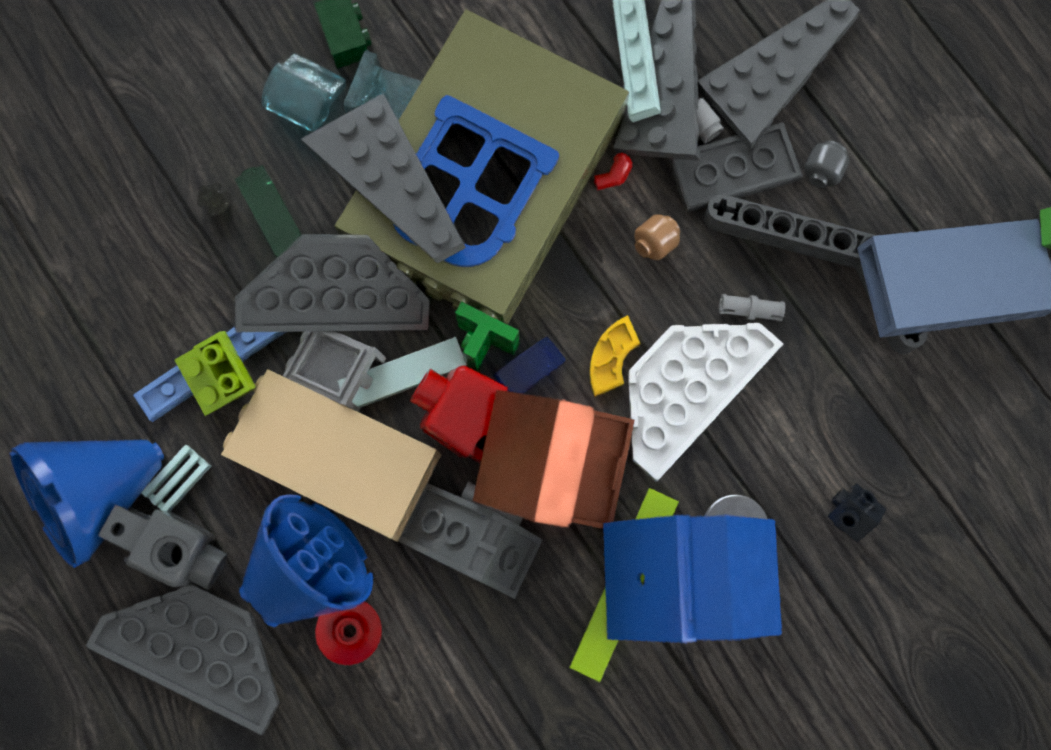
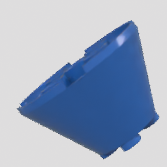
[239,494,373,627]

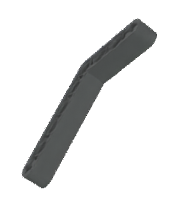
[704,195,927,354]

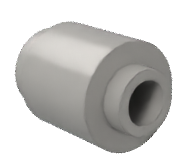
[697,98,724,144]

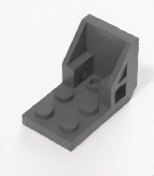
[398,483,542,599]

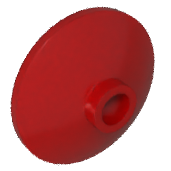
[315,601,382,665]

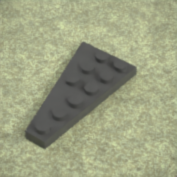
[613,0,700,161]
[698,0,860,150]
[301,94,466,263]

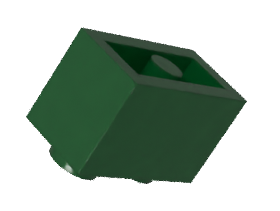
[314,0,372,69]

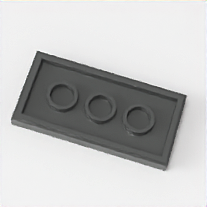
[668,122,803,213]

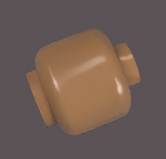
[634,214,680,260]

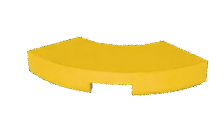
[589,316,640,397]

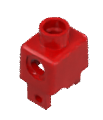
[410,365,508,464]

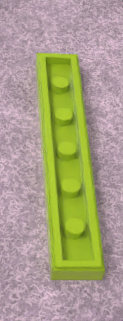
[570,488,679,682]

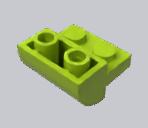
[175,331,257,416]

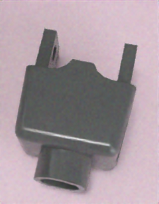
[98,505,228,590]

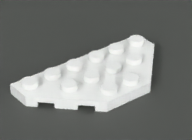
[628,323,783,482]

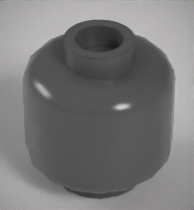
[804,141,850,188]

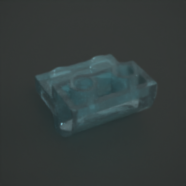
[262,53,346,132]

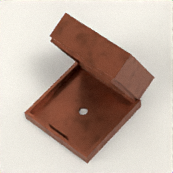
[472,390,635,529]

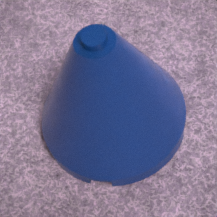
[9,440,164,568]

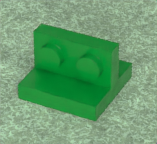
[455,302,519,371]

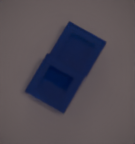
[494,336,566,394]

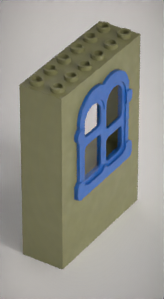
[335,9,630,325]

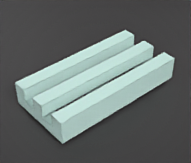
[142,444,211,512]

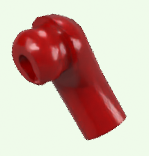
[594,153,632,190]

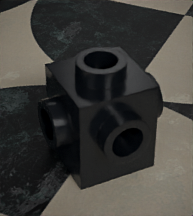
[827,483,886,543]

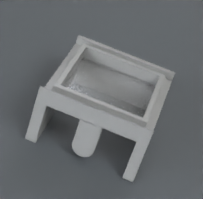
[283,331,386,412]

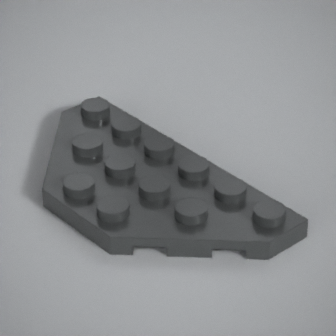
[235,234,430,332]
[85,584,280,735]

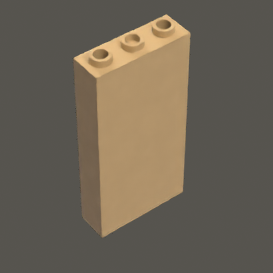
[221,369,441,542]

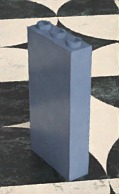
[857,219,1051,338]

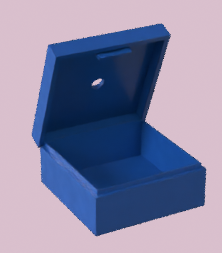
[603,515,782,642]

